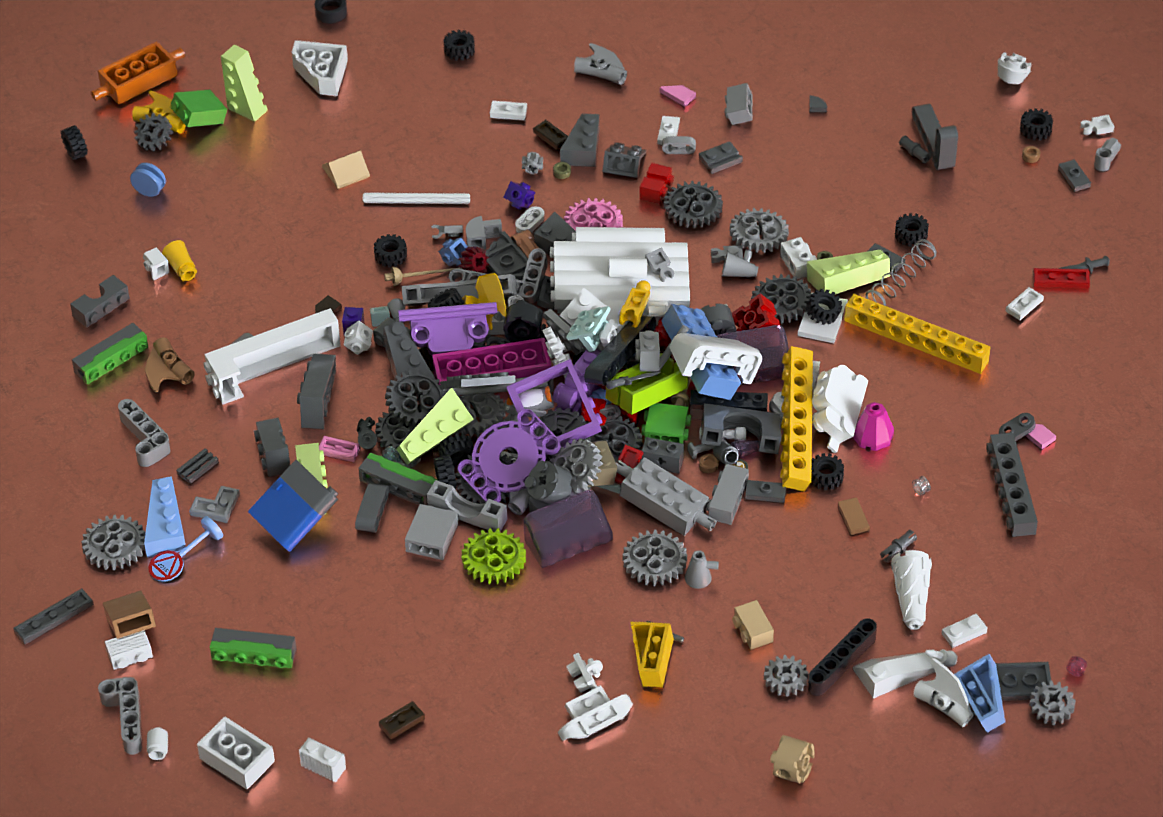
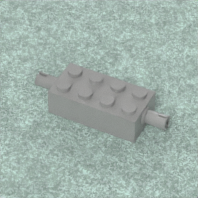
[616,457,717,536]

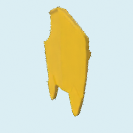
[475,273,507,330]

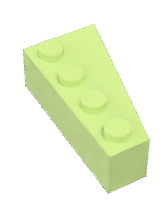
[807,250,890,294]
[295,443,327,488]

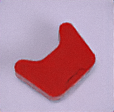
[581,398,607,426]

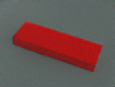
[1033,268,1090,288]

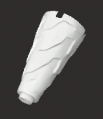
[891,550,932,630]

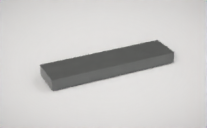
[13,588,94,644]

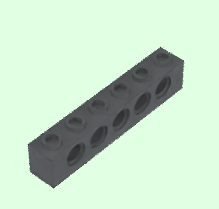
[986,433,1038,537]

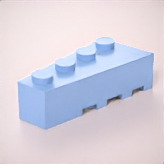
[144,476,186,558]

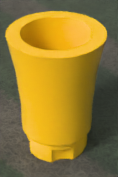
[162,240,197,281]

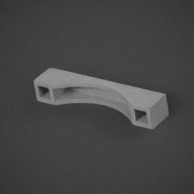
[402,274,517,306]

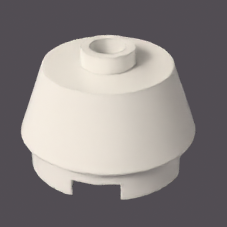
[998,52,1032,84]

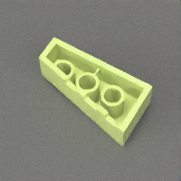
[221,44,268,122]
[396,388,474,465]

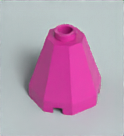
[853,402,894,451]

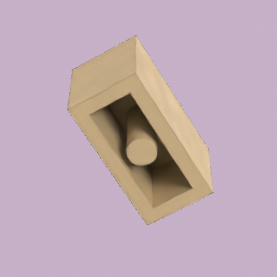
[732,600,774,650]

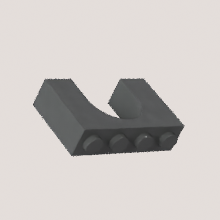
[701,403,781,454]

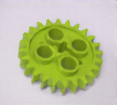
[461,528,526,584]

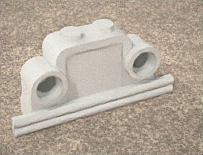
[812,365,868,453]

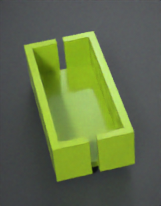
[605,353,688,414]

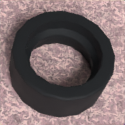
[314,0,347,23]

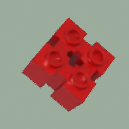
[732,293,782,348]

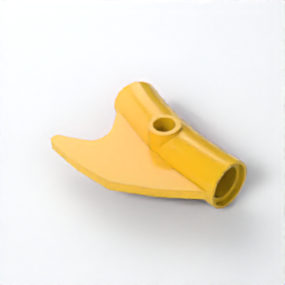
[132,91,186,134]

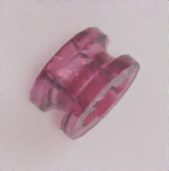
[1066,656,1087,676]

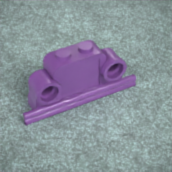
[398,302,497,356]
[552,349,601,416]

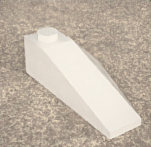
[853,652,945,699]

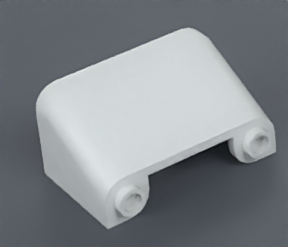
[669,333,762,384]

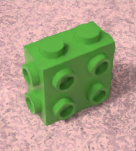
[641,403,692,444]

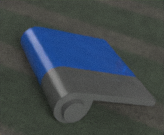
[248,459,339,552]

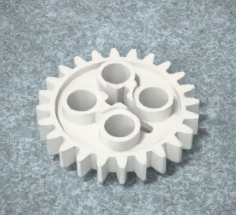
[542,326,572,378]

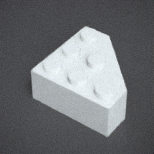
[292,40,348,96]

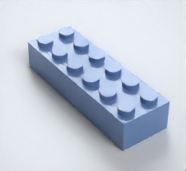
[661,304,741,400]

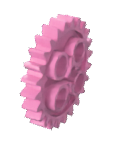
[564,198,623,231]

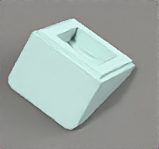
[370,306,390,327]

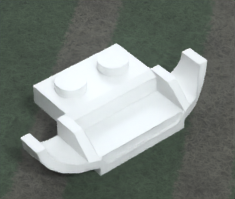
[558,686,633,741]

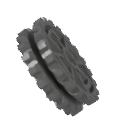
[534,408,591,463]

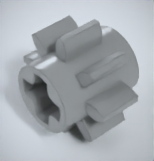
[522,152,543,174]

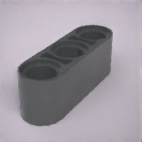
[355,483,389,533]

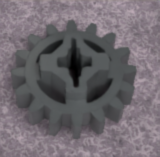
[134,113,173,151]

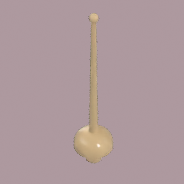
[384,267,462,286]
[671,376,691,406]

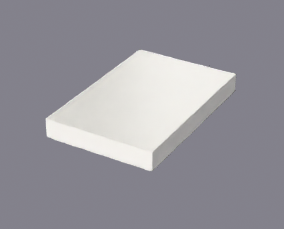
[798,292,848,343]

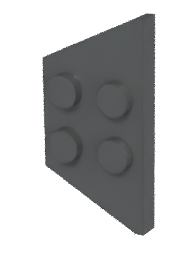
[485,231,538,280]

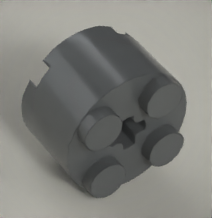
[701,303,737,339]
[525,461,572,505]

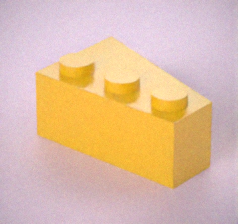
[630,622,674,687]

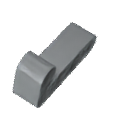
[118,399,171,467]
[98,677,143,754]

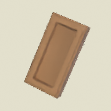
[838,497,870,535]

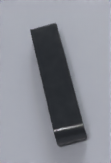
[808,618,877,696]

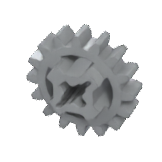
[764,655,809,697]
[1029,681,1076,725]

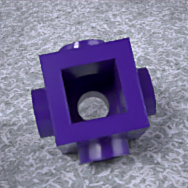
[503,181,536,209]

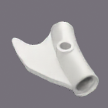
[914,658,975,727]

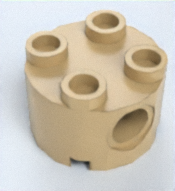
[771,735,814,783]

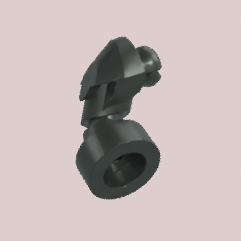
[357,417,377,449]

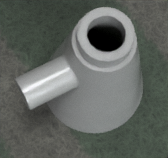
[721,250,759,277]
[685,550,719,589]

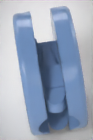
[130,163,166,197]

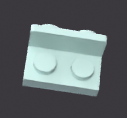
[566,306,611,352]

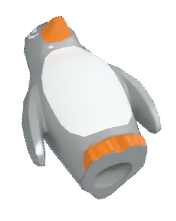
[504,385,554,418]

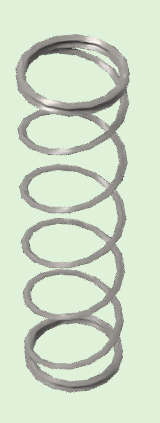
[865,239,937,306]

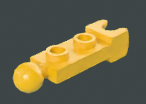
[619,280,651,328]

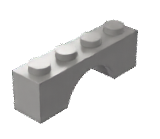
[427,480,507,532]

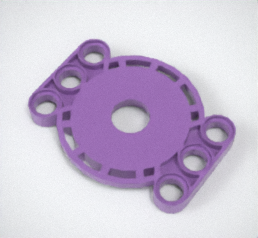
[458,409,561,502]

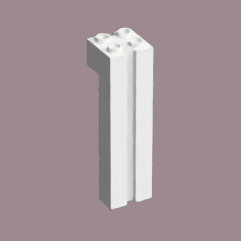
[203,308,341,405]

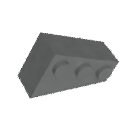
[253,417,290,477]

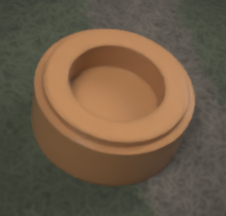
[1022,146,1040,163]
[699,454,719,473]

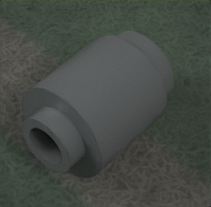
[713,441,739,465]

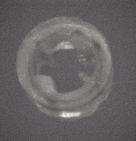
[912,476,931,496]

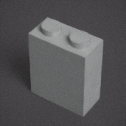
[405,504,458,560]

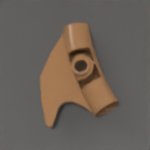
[145,337,195,393]

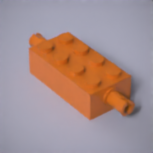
[90,41,185,104]

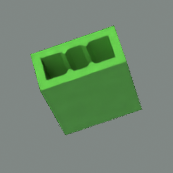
[170,89,227,127]

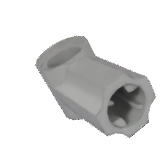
[1094,138,1121,171]

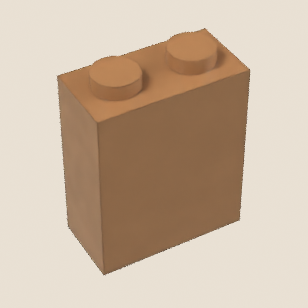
[102,591,156,639]

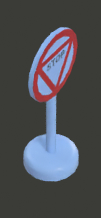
[148,516,223,582]

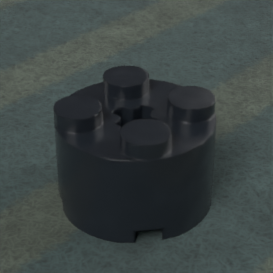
[503,300,543,343]

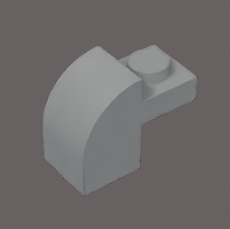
[466,216,502,250]

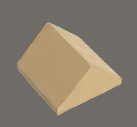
[322,151,370,189]

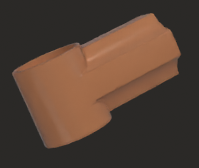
[510,229,541,262]

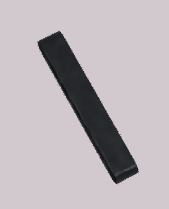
[584,315,656,386]

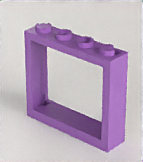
[506,359,603,456]

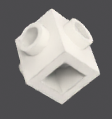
[344,321,373,355]

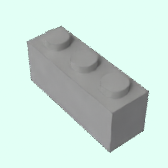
[706,464,749,525]

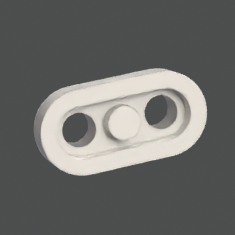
[515,206,545,233]

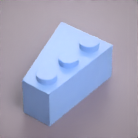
[954,654,1005,732]

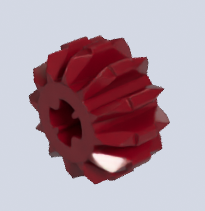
[458,246,489,273]

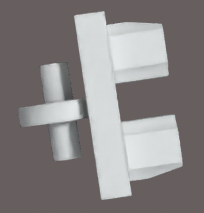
[566,653,603,693]

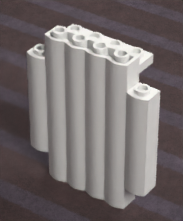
[550,227,690,325]

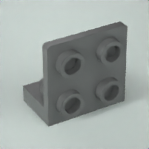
[602,143,646,178]

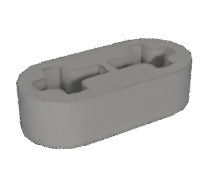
[662,136,696,154]

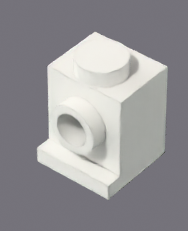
[143,247,170,280]

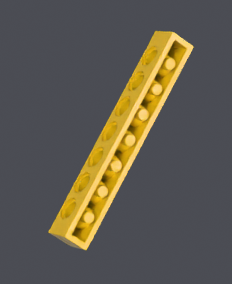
[844,294,990,374]
[780,346,813,491]

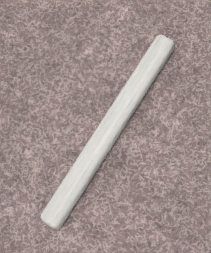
[363,193,470,204]

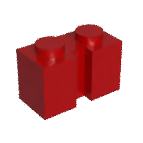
[640,163,674,204]

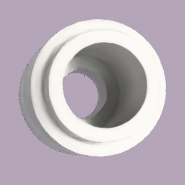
[147,727,168,760]

